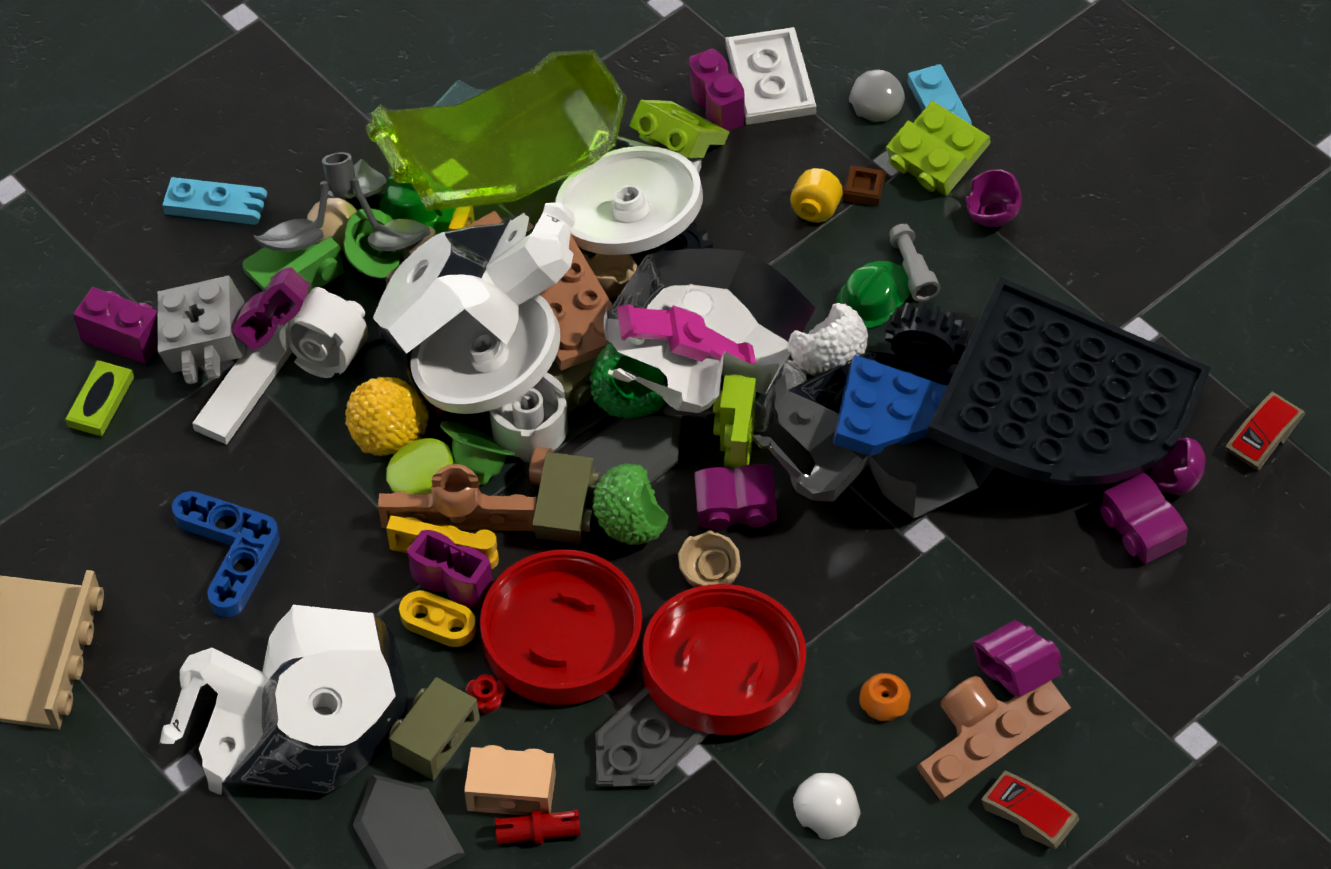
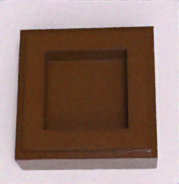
[843,165,886,207]

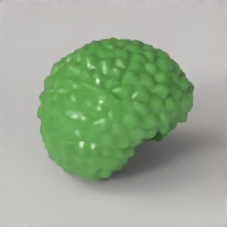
[592,463,668,545]

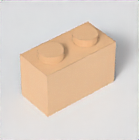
[464,745,556,816]

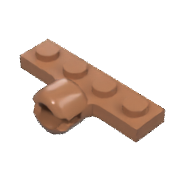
[378,464,537,531]
[916,676,1071,801]

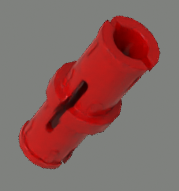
[495,809,581,846]

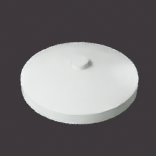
[555,146,703,255]
[411,294,560,414]

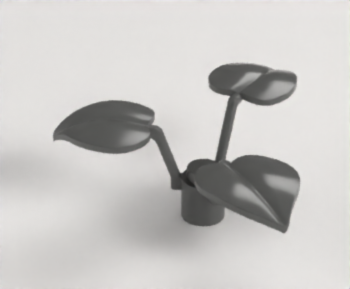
[254,152,431,252]

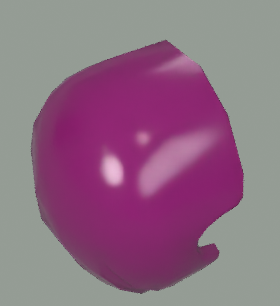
[966,169,1022,228]
[1150,438,1206,496]

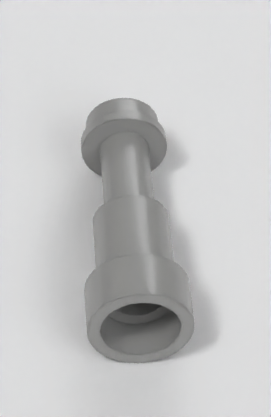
[889,224,941,302]

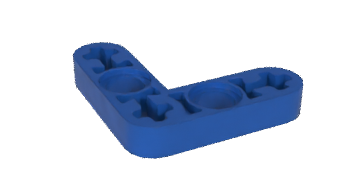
[172,491,280,618]

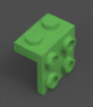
[242,237,344,294]

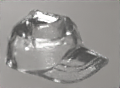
[754,358,807,432]

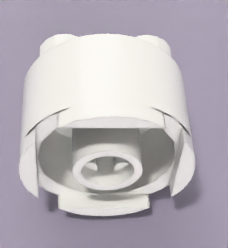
[279,287,368,378]
[489,373,569,463]

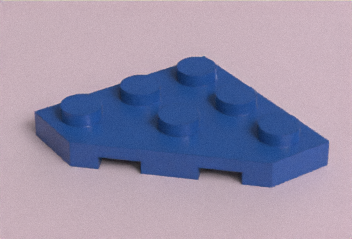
[832,355,948,456]

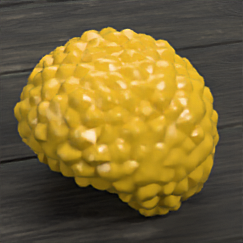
[345,377,429,456]

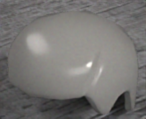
[849,69,905,122]

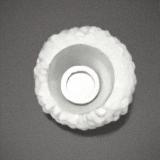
[788,303,868,376]

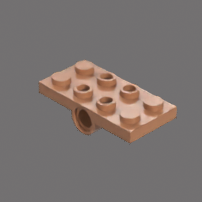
[539,234,612,370]

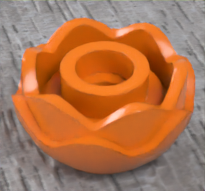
[859,673,911,721]

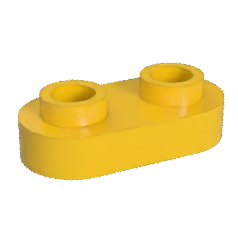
[399,590,476,647]

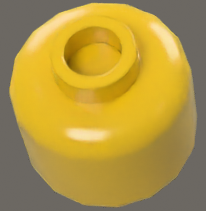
[790,168,843,223]

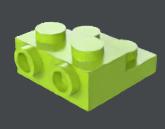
[629,100,730,160]
[886,101,991,196]
[713,374,756,469]

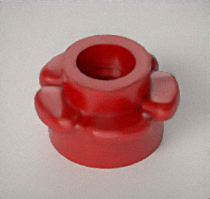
[465,674,506,713]

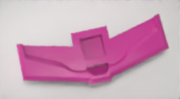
[617,304,756,364]

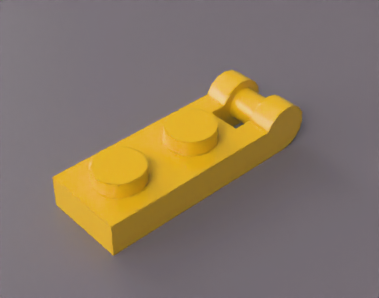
[386,515,499,569]

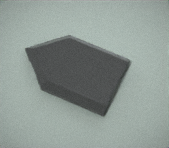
[569,414,682,484]
[596,687,709,787]
[353,774,465,869]

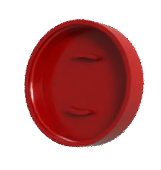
[480,550,643,705]
[642,584,806,735]

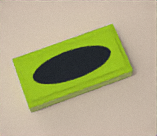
[65,360,134,436]

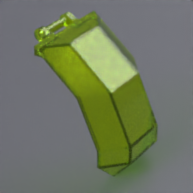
[365,50,627,210]

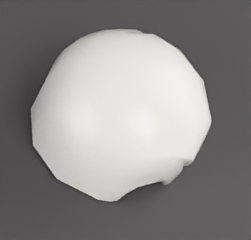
[793,773,861,840]

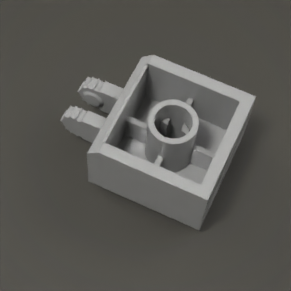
[158,275,246,384]

